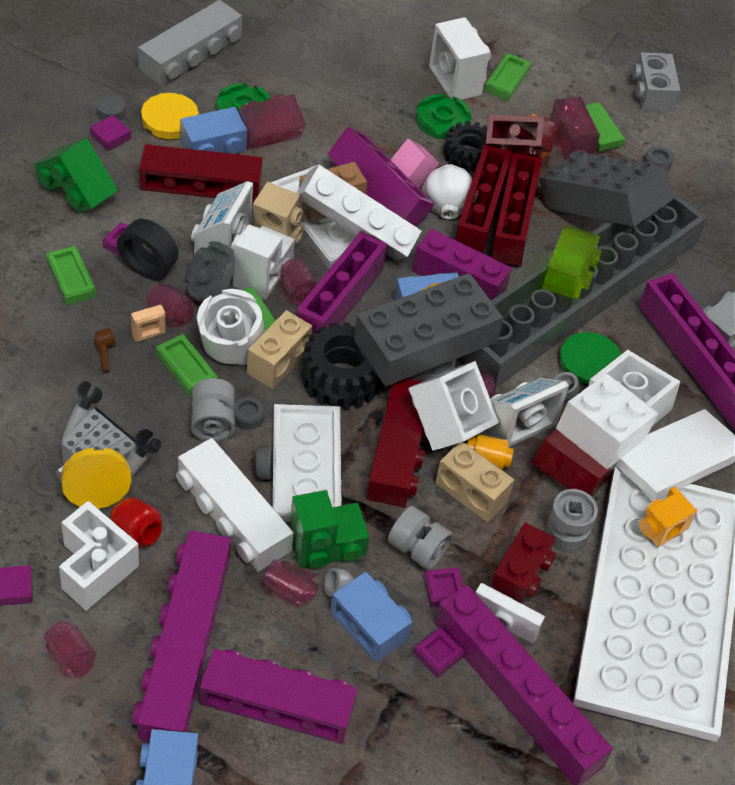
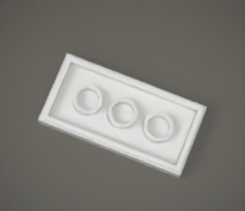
[271,164,356,269]
[272,404,341,522]
[616,409,735,501]

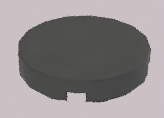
[186,241,235,303]

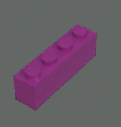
[327,127,435,227]
[296,231,387,333]
[199,648,358,744]

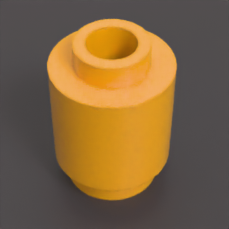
[467,434,514,471]

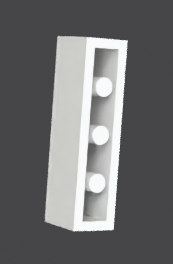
[297,165,422,260]
[176,438,294,572]

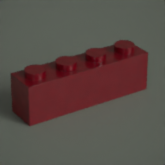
[139,144,263,203]
[455,145,512,254]
[492,153,542,266]
[366,378,428,508]

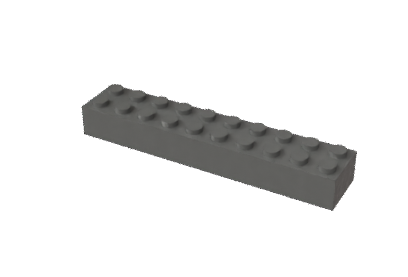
[460,191,707,388]

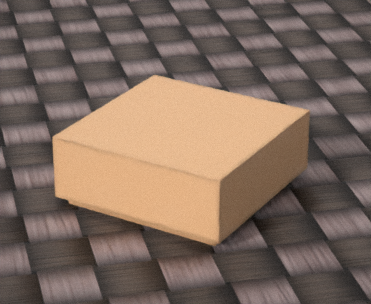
[131,305,166,342]

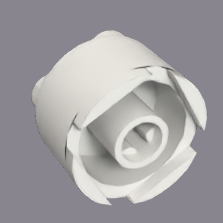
[197,289,265,365]

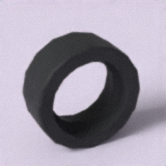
[117,218,179,280]

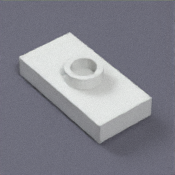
[475,583,545,643]

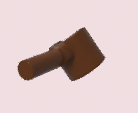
[94,328,115,373]

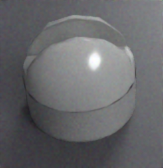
[554,372,579,401]
[324,568,354,596]

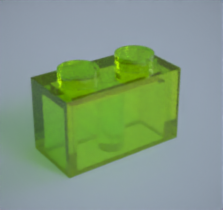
[542,225,602,300]

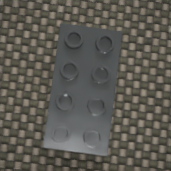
[539,151,673,227]
[354,273,503,387]

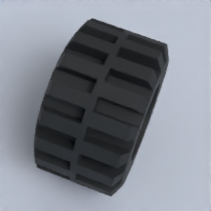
[302,322,382,410]

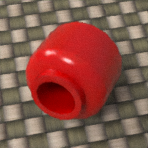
[110,497,162,549]

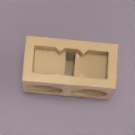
[253,182,304,244]
[247,310,313,389]
[435,442,515,523]

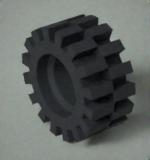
[443,121,489,174]

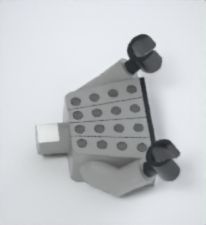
[56,381,161,482]

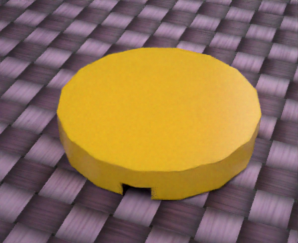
[141,93,199,140]
[61,447,132,509]

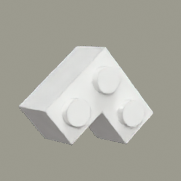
[231,224,295,300]
[59,501,139,611]

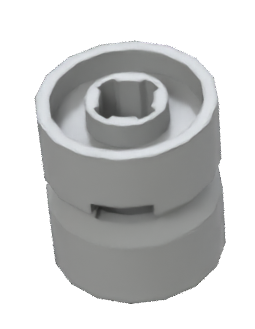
[191,378,235,441]
[545,489,598,552]
[387,506,454,570]

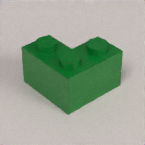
[33,137,118,212]
[289,490,369,569]

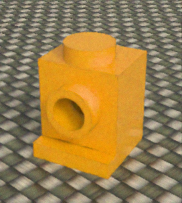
[639,486,697,548]

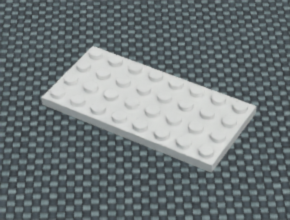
[573,465,735,742]

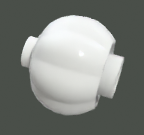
[422,165,478,220]

